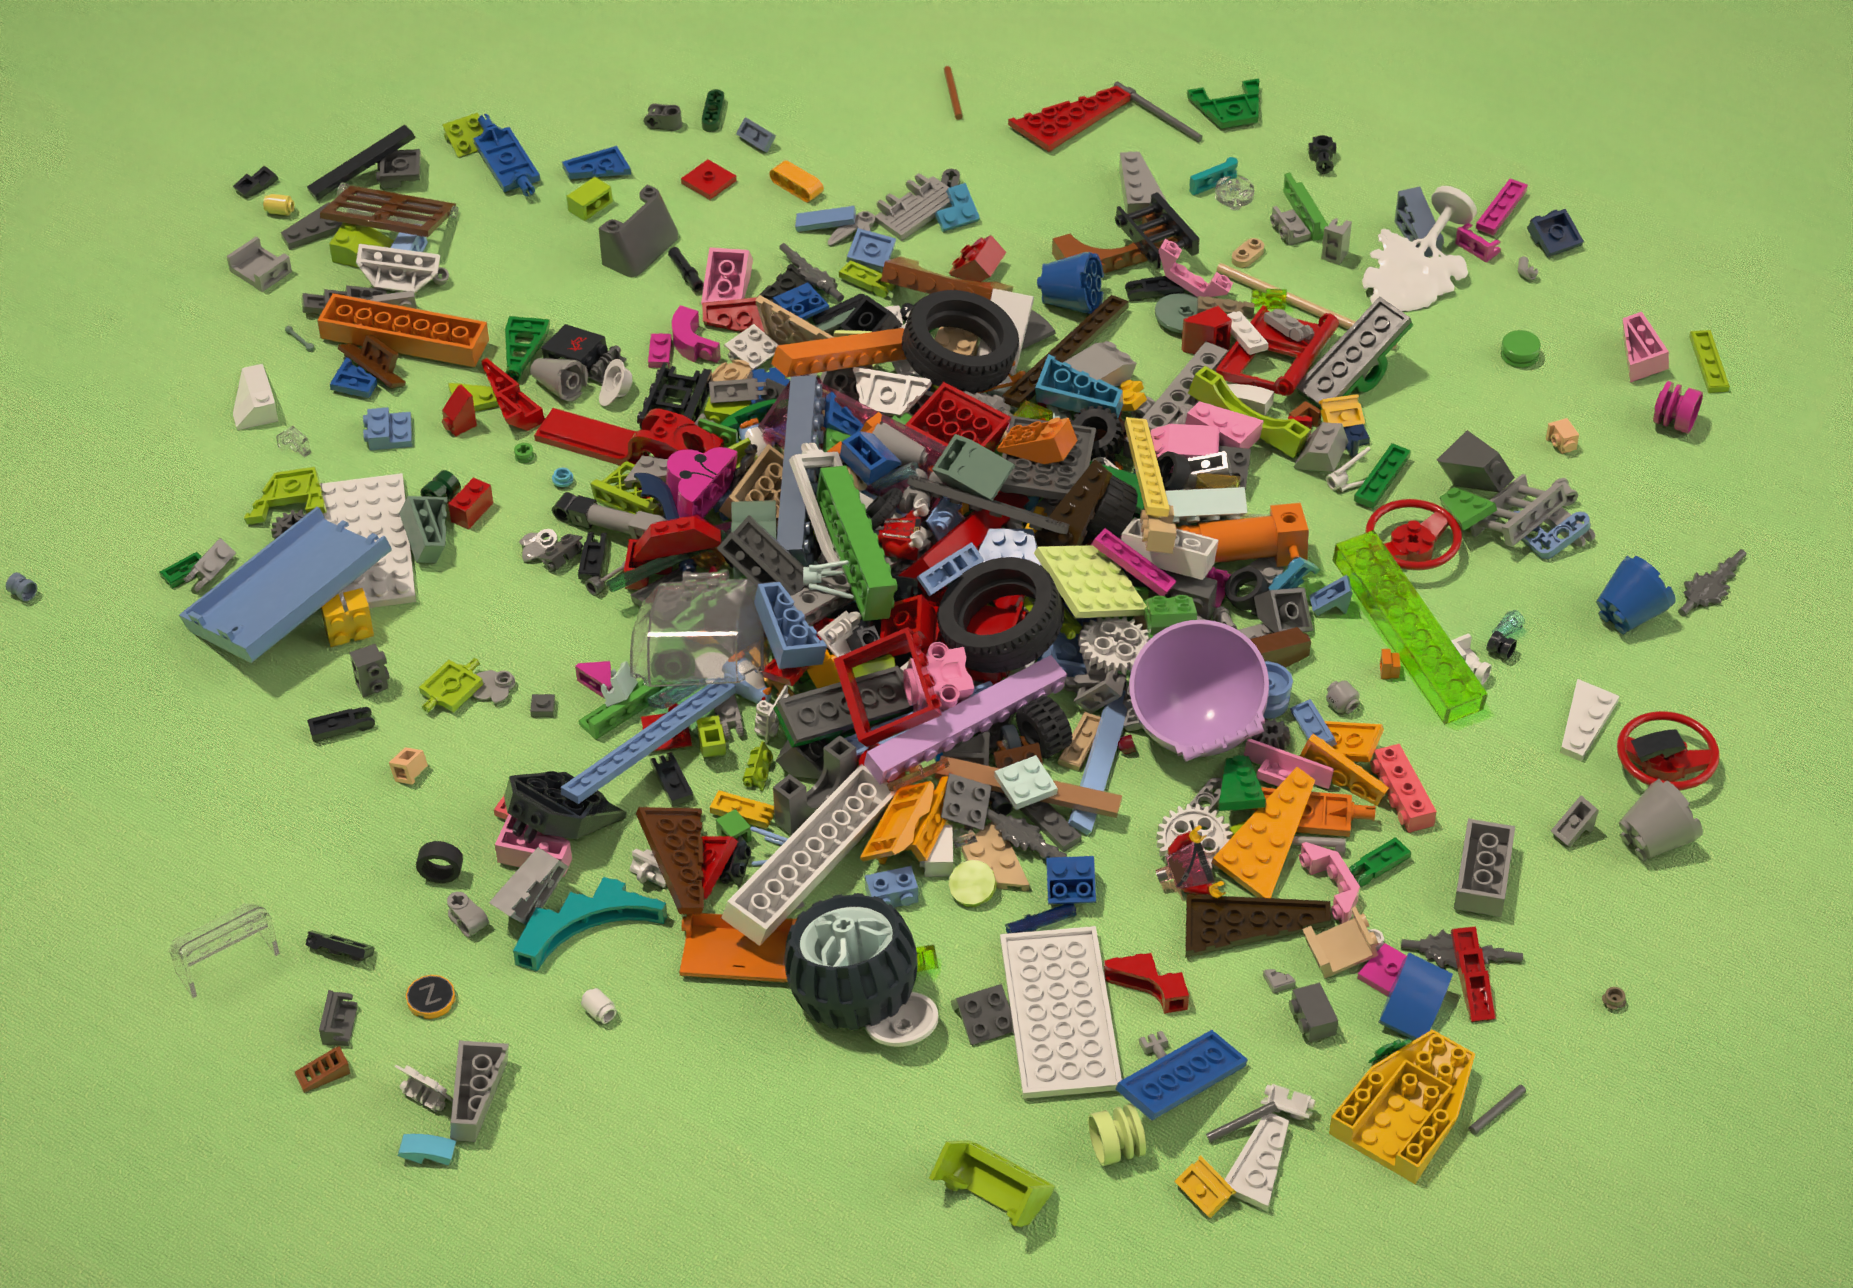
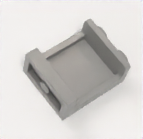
[227,237,292,292]

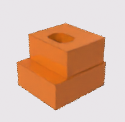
[1380,649,1401,679]

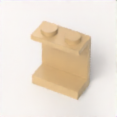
[1302,906,1379,979]

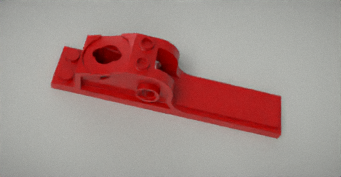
[534,408,724,466]

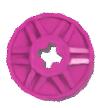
[1653,381,1703,434]

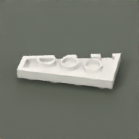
[1225,1113,1289,1211]

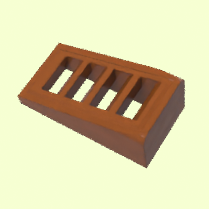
[295,1046,350,1093]

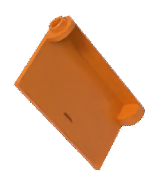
[679,913,797,982]

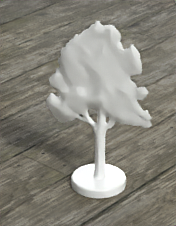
[1362,186,1477,312]

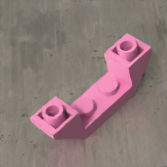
[1158,239,1233,297]
[1299,842,1360,924]

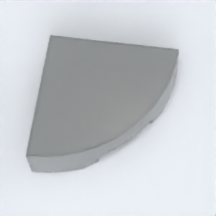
[1263,969,1296,994]

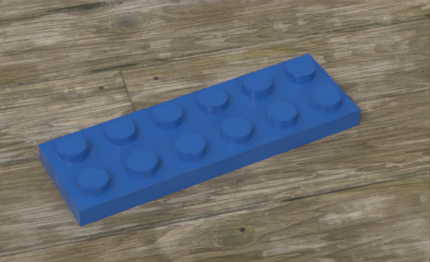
[1115,1030,1248,1120]

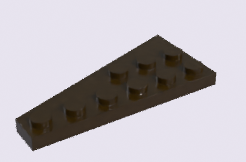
[1035,459,1112,547]

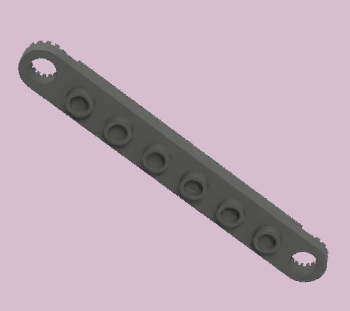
[907,475,1070,534]

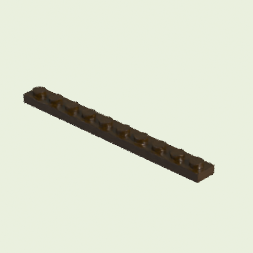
[1002,295,1129,409]

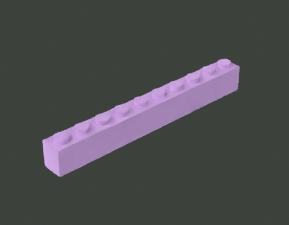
[864,655,1067,785]

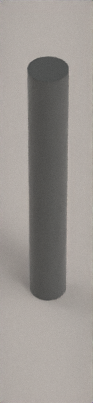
[1469,1084,1526,1135]
[1206,1101,1278,1143]

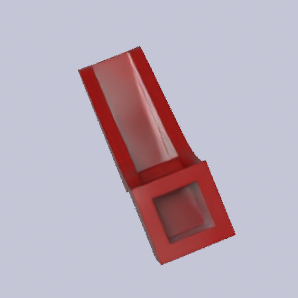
[1104,953,1189,1014]

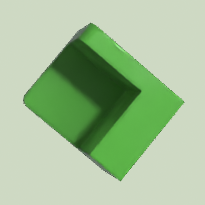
[716,809,752,843]

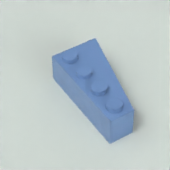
[754,582,827,669]

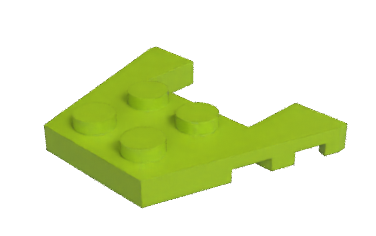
[244,467,327,525]

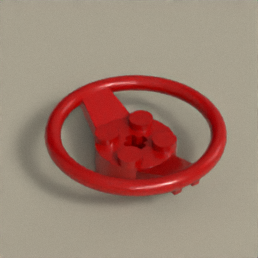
[1365,499,1462,571]
[1617,711,1720,791]

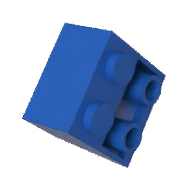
[773,283,830,320]
[840,431,901,485]
[1046,856,1096,905]

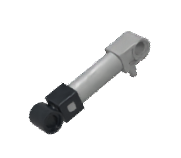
[551,492,666,539]

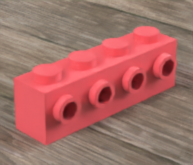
[1370,744,1437,833]

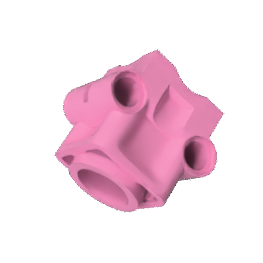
[903,642,974,713]

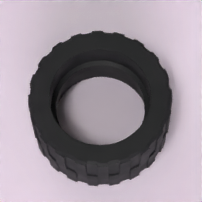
[1086,475,1138,540]

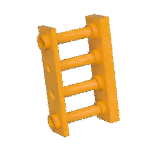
[877,776,948,864]

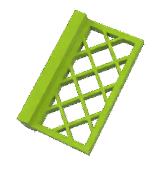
[590,461,666,516]

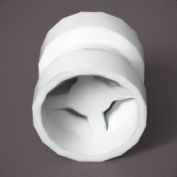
[1461,655,1492,685]

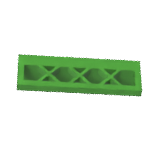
[1283,173,1329,241]
[579,675,667,740]

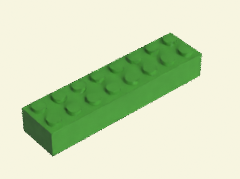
[816,466,897,621]

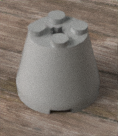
[1619,779,1703,861]

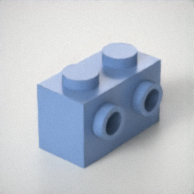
[865,866,918,907]

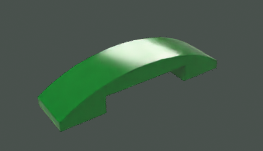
[720,398,789,438]

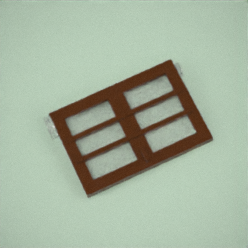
[320,182,459,237]

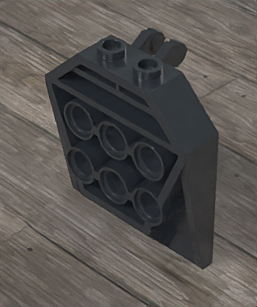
[504,771,627,844]

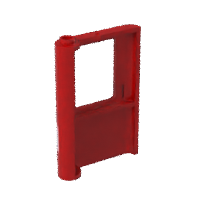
[1216,305,1339,396]

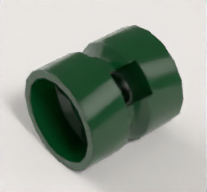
[420,470,461,504]

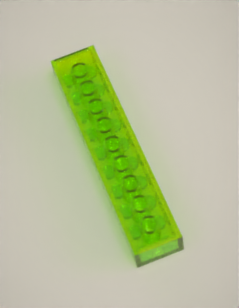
[1332,530,1488,725]

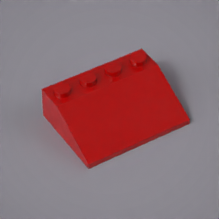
[905,382,1011,452]

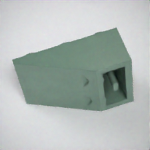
[932,434,1015,501]

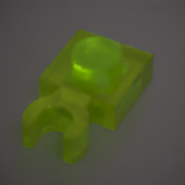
[1251,288,1287,310]

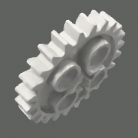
[1079,616,1150,675]
[1156,804,1233,876]

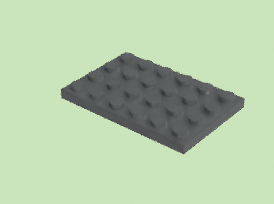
[999,416,1096,500]

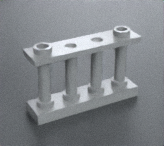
[1470,474,1567,547]

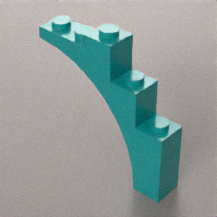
[513,877,667,971]

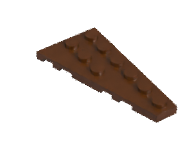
[636,807,704,914]

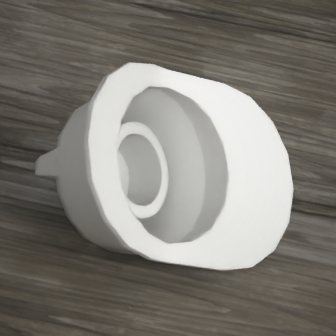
[599,359,633,406]

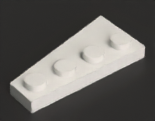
[1560,679,1619,762]

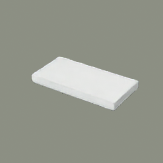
[977,289,1034,376]

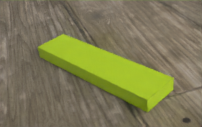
[1689,330,1730,393]

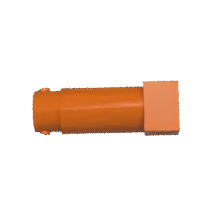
[1176,503,1309,567]

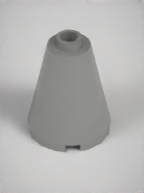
[531,358,588,401]
[873,421,928,468]

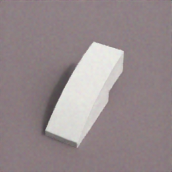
[1227,384,1274,416]

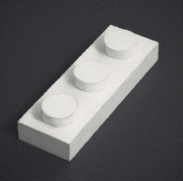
[1227,311,1268,355]

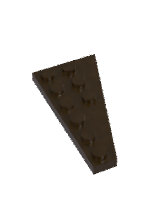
[1185,894,1331,957]

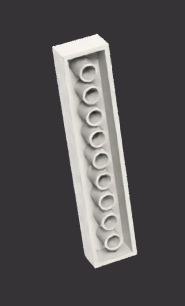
[721,764,898,946]

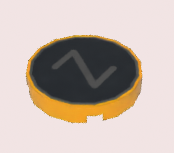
[406,975,456,1019]

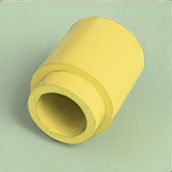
[263,194,295,215]

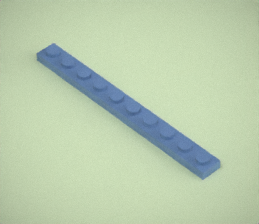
[561,677,736,804]

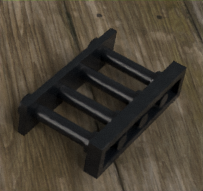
[1115,192,1200,269]

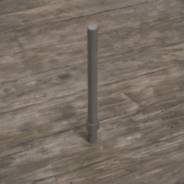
[1113,81,1203,142]

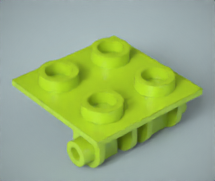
[442,112,483,158]

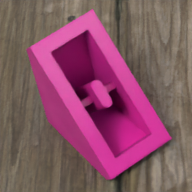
[575,661,612,699]

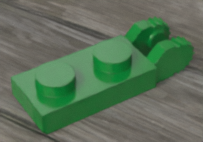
[1348,837,1411,887]

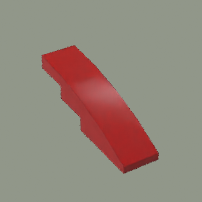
[1451,926,1496,1022]

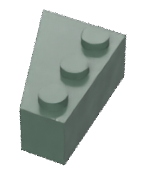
[399,496,447,563]

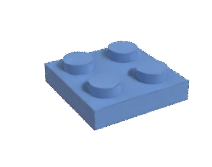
[846,228,896,272]

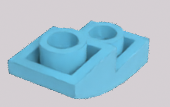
[397,1134,456,1166]

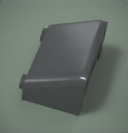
[598,184,678,277]

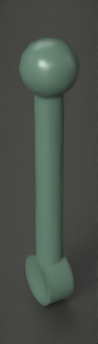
[285,326,314,352]

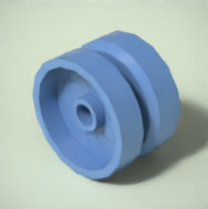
[1263,661,1293,719]

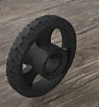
[866,488,903,530]

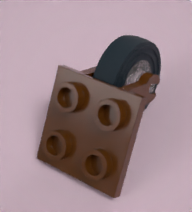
[993,725,1043,797]

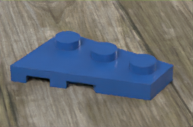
[562,146,631,179]

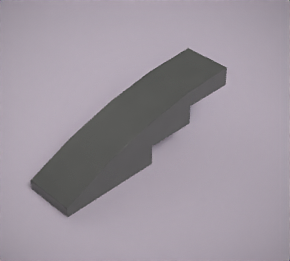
[301,285,387,314]

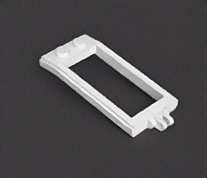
[789,443,843,569]

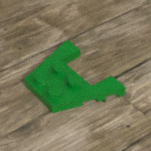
[1187,78,1259,129]

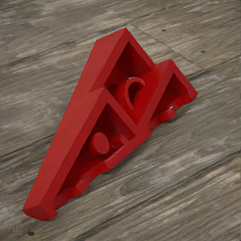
[481,358,545,431]

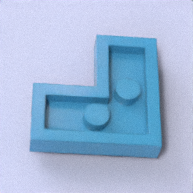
[935,183,980,232]

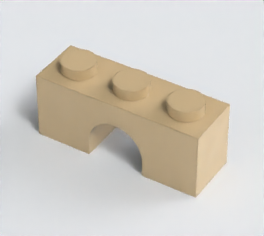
[1140,505,1176,554]

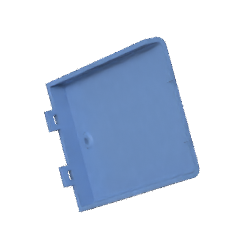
[179,507,392,663]

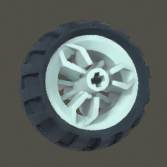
[784,893,917,1030]

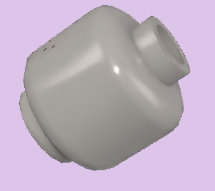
[1326,680,1360,714]

